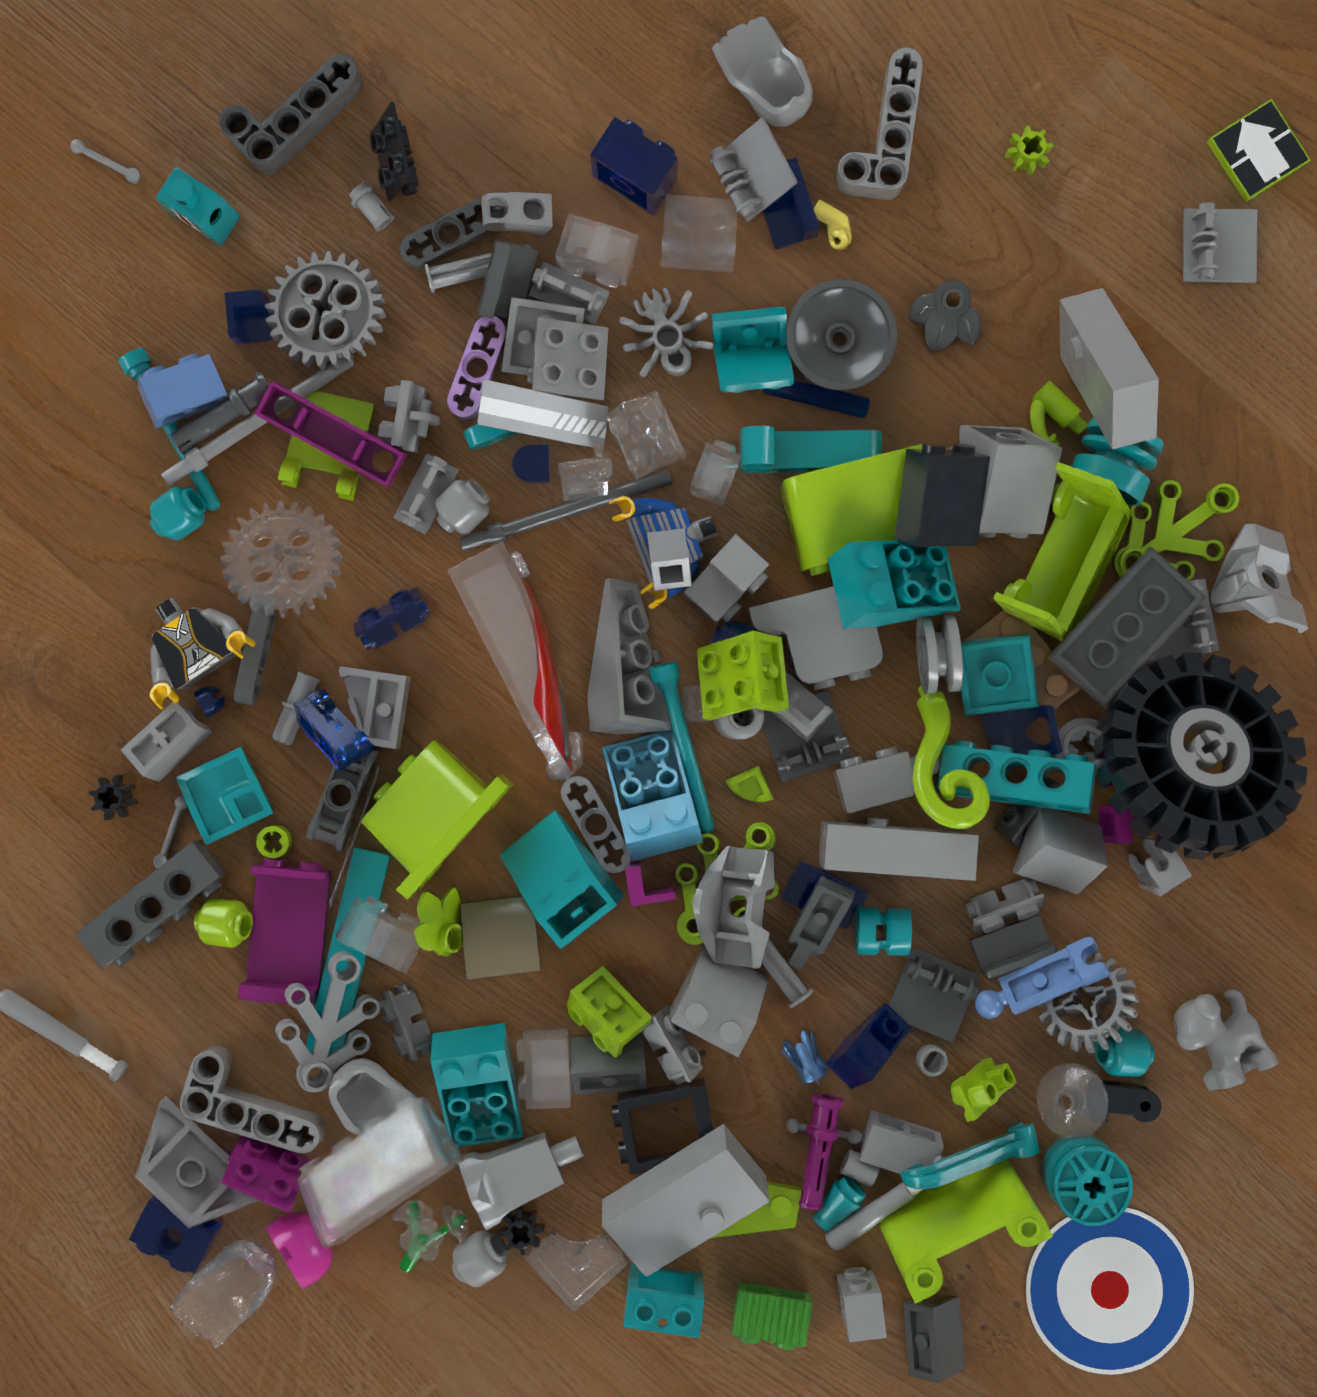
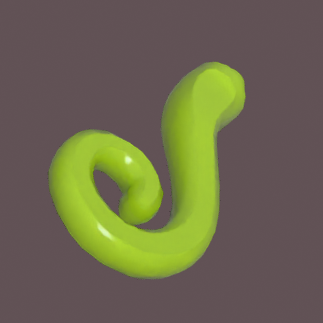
[912,686,990,829]

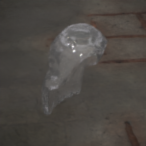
[170,1239,278,1348]

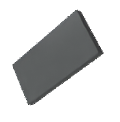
[1048,547,1206,707]

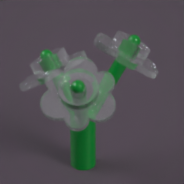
[392,1201,469,1272]

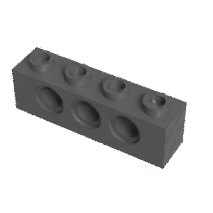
[75,840,228,969]

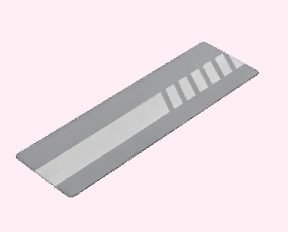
[477,379,609,450]

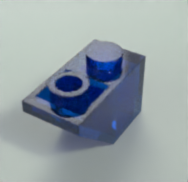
[826,1002,912,1089]

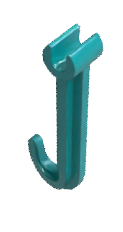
[900,1121,1040,1189]

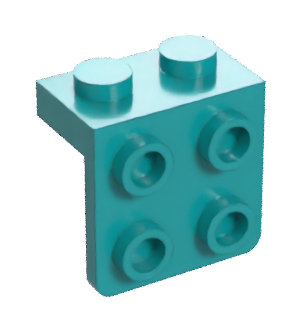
[712,306,794,393]

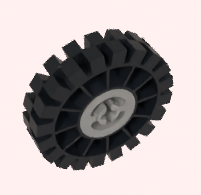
[1094,652,1308,860]

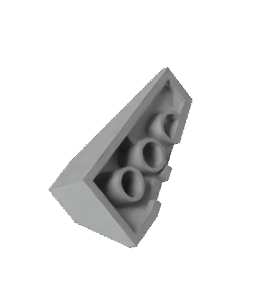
[587,578,673,735]

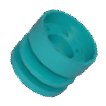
[1071,417,1165,506]
[1041,1134,1133,1226]

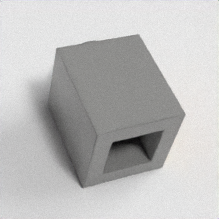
[647,528,692,591]

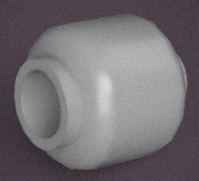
[435,479,490,534]
[713,708,764,739]
[452,1230,508,1287]

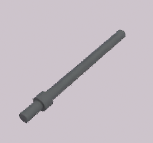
[459,469,672,551]

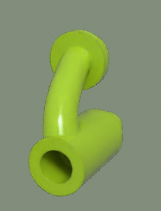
[1030,380,1088,446]

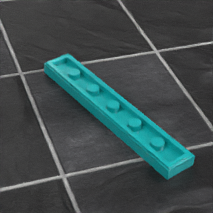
[306,846,391,1070]

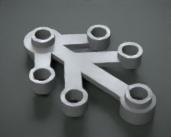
[275,951,380,1092]

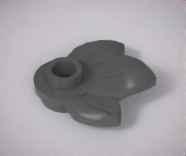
[908,280,981,352]

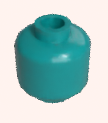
[149,486,206,541]
[1095,1028,1155,1077]

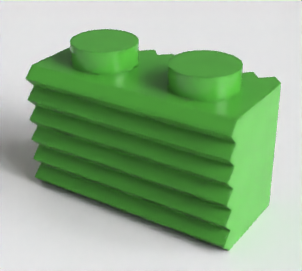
[731,1281,813,1350]

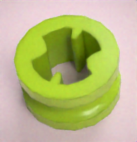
[256,825,293,859]

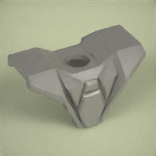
[1210,524,1308,633]
[692,846,775,969]

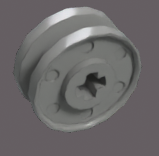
[916,614,963,694]

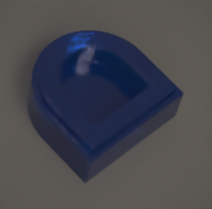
[512,445,550,483]

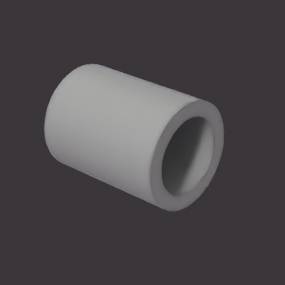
[839,1149,880,1187]

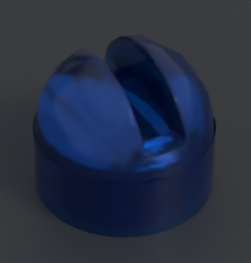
[193,686,225,718]

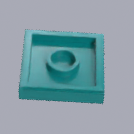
[961,633,1039,716]

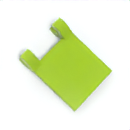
[278,391,375,501]

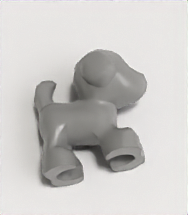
[1173,988,1279,1091]

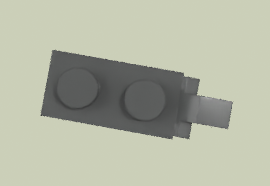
[788,876,855,970]

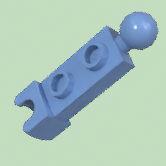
[975,937,1110,1019]

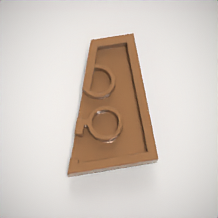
[963,610,1081,712]

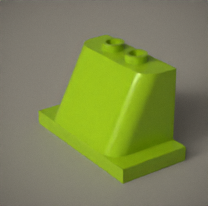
[361,740,514,900]

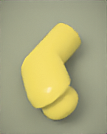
[811,199,852,250]

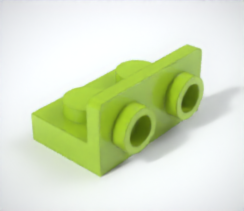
[567,966,652,1058]

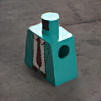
[156,167,241,246]

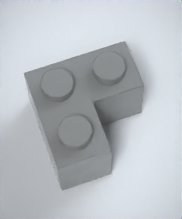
[684,534,769,624]

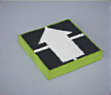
[1207,99,1311,203]

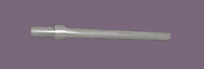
[161,358,354,486]

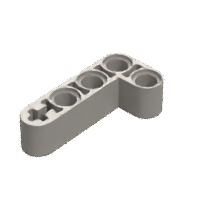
[835,48,923,200]
[180,1045,326,1154]

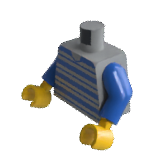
[609,496,718,609]

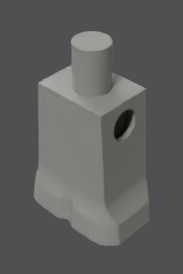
[458,1132,584,1231]

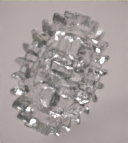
[220,500,343,618]

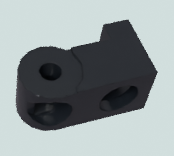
[1084,1078,1162,1123]

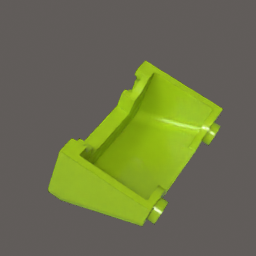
[780,444,923,576]
[878,1159,1053,1304]

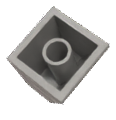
[959,425,1062,538]
[670,944,769,1057]

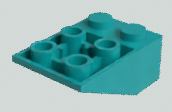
[828,540,961,629]
[500,809,625,950]
[430,1023,523,1148]

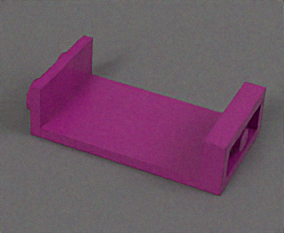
[238,858,332,1005]

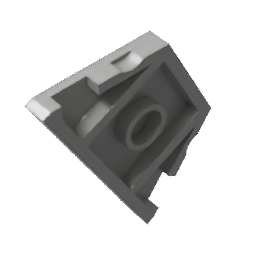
[135,1096,260,1228]

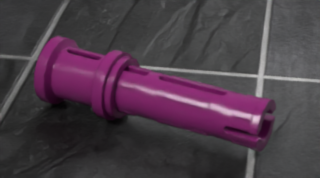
[799,1093,844,1210]

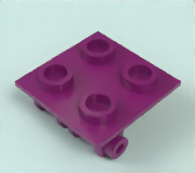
[221,1135,310,1213]

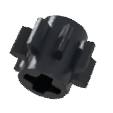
[88,775,138,820]
[498,1205,545,1255]

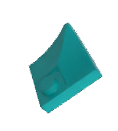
[176,746,275,845]

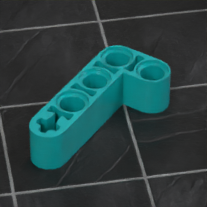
[739,426,882,473]

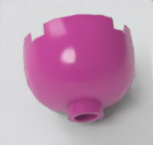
[265,1211,335,1290]

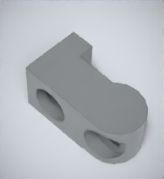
[482,192,553,236]

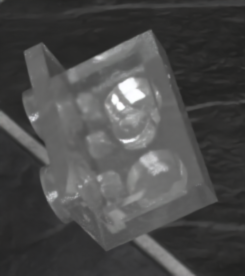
[607,390,687,480]

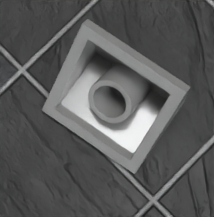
[1012,807,1108,895]

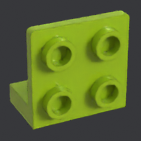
[697,631,789,720]

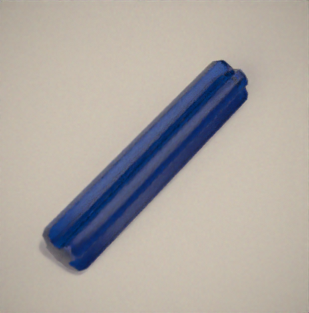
[762,379,870,418]

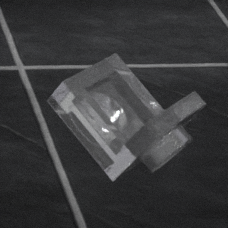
[558,445,613,501]

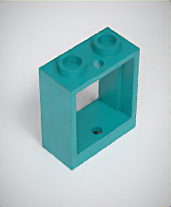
[623,1263,705,1338]

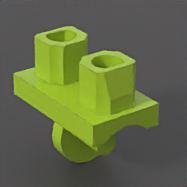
[950,1057,1016,1122]

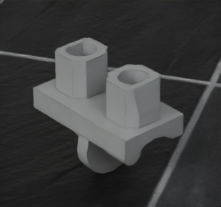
[378,380,441,453]

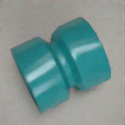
[854,906,912,956]

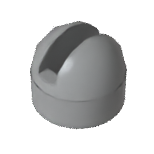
[915,1044,948,1077]

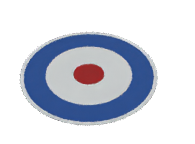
[1026,1208,1194,1375]

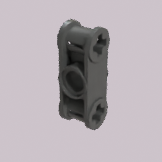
[306,739,379,852]

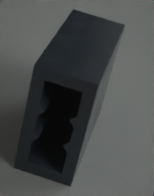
[894,443,990,547]

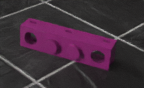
[255,381,408,487]

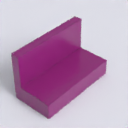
[625,861,676,907]

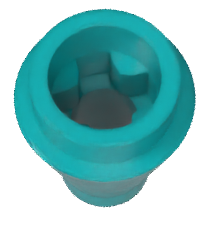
[813,1175,866,1231]

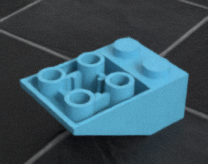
[602,730,703,862]

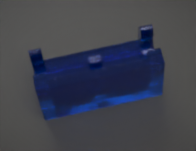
[293,689,374,771]

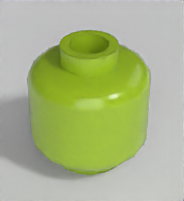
[194,898,253,948]

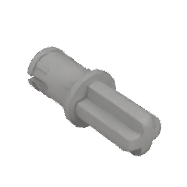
[272,671,320,745]

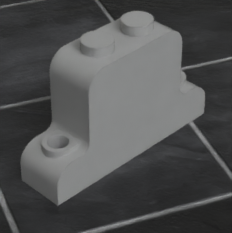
[747,586,883,690]

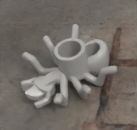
[619,288,714,377]

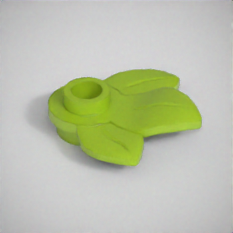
[414,887,463,956]

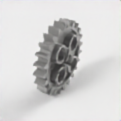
[265,251,386,371]

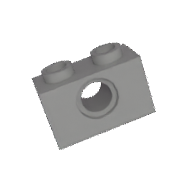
[836,1267,887,1343]

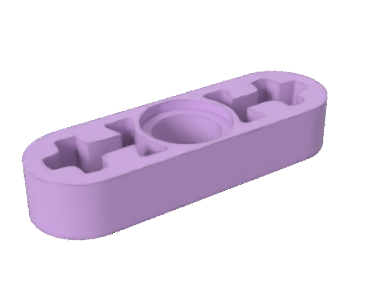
[447,316,507,420]

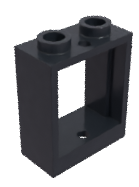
[612,1078,713,1174]

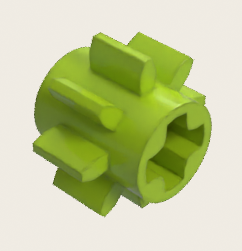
[1005,125,1054,176]

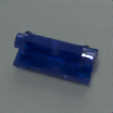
[353,587,431,650]

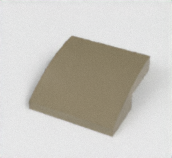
[460,896,541,980]

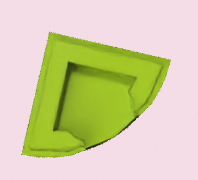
[725,766,774,802]

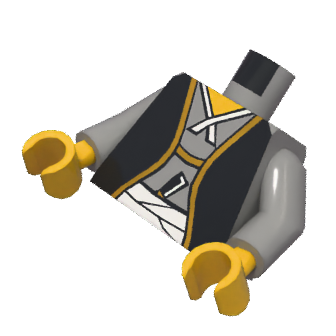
[150,598,256,710]

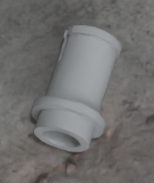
[349,182,395,232]

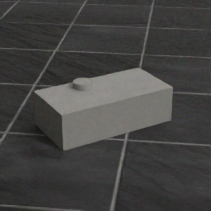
[1059,288,1159,450]
[818,817,979,881]
[602,1124,770,1277]

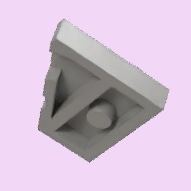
[339,666,411,749]

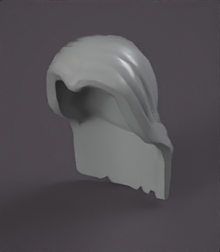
[712,16,813,127]
[328,1058,438,1168]

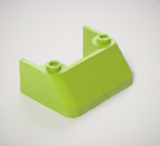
[993,462,1131,641]

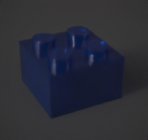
[590,117,678,216]

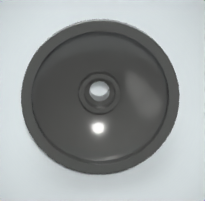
[786,279,897,391]

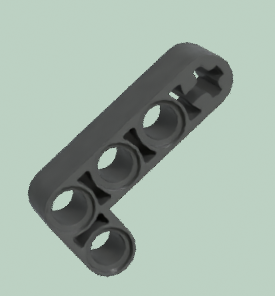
[219,54,363,175]

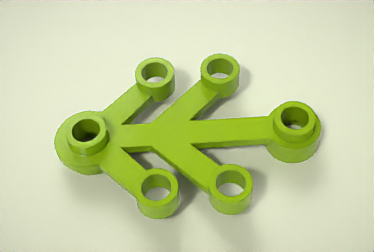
[1113,480,1239,581]
[675,822,779,945]

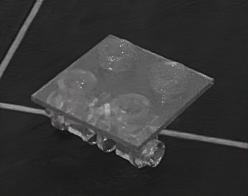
[661,194,738,273]

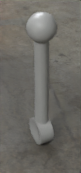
[70,139,141,184]
[153,796,188,868]
[786,1118,862,1144]

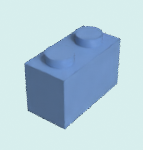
[138,354,227,429]

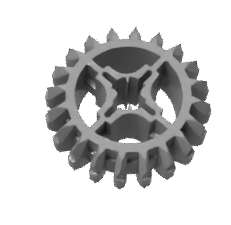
[1037,952,1139,1053]

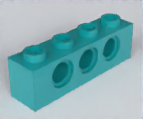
[937,741,1096,814]

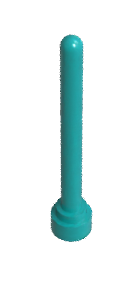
[118,348,220,511]
[649,661,715,834]

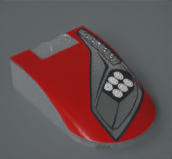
[447,541,573,778]

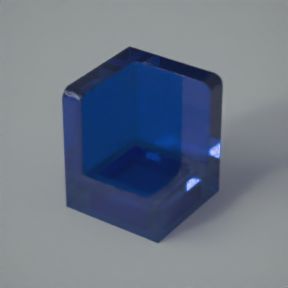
[224,289,273,344]

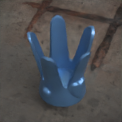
[779,1030,828,1087]

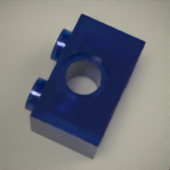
[128,1196,224,1274]

